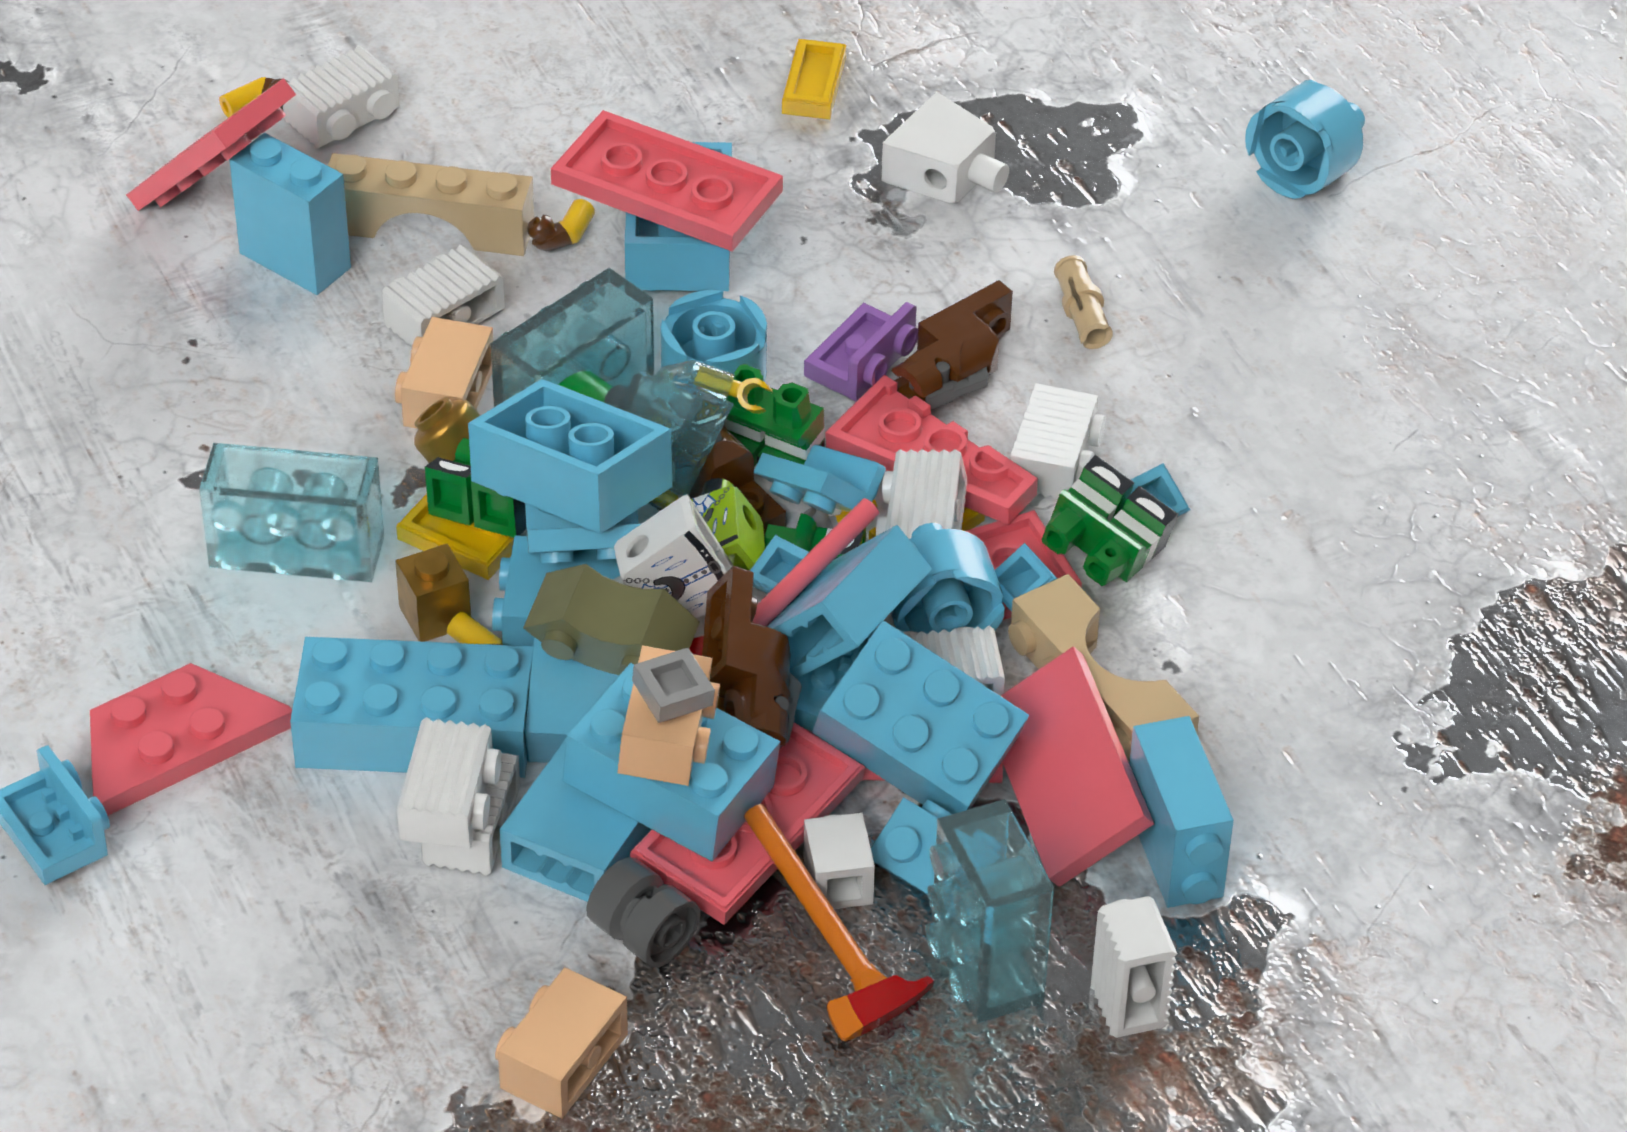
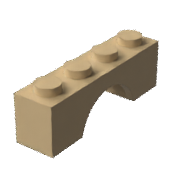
[328,153,534,256]
[1008,574,1199,762]

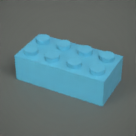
[290,637,533,778]

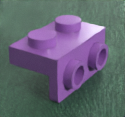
[804,302,918,401]

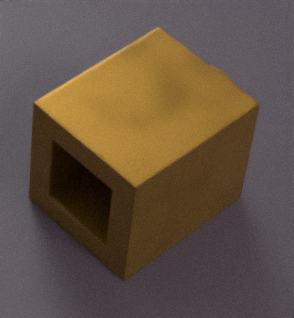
[395,543,471,642]

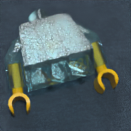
[604,360,773,511]

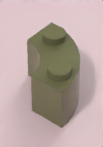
[523,564,700,675]

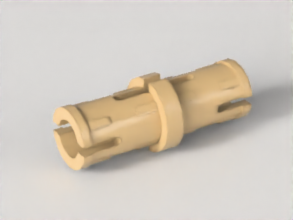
[1054,255,1113,349]

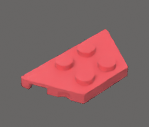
[90,663,292,816]

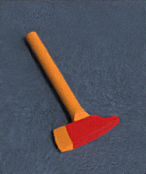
[744,804,935,1041]

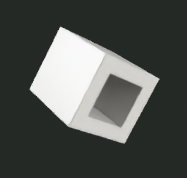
[803,813,875,909]

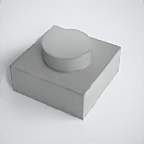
[632,648,715,723]

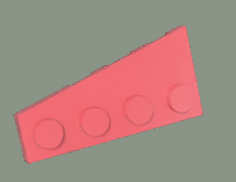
[825,374,1038,525]

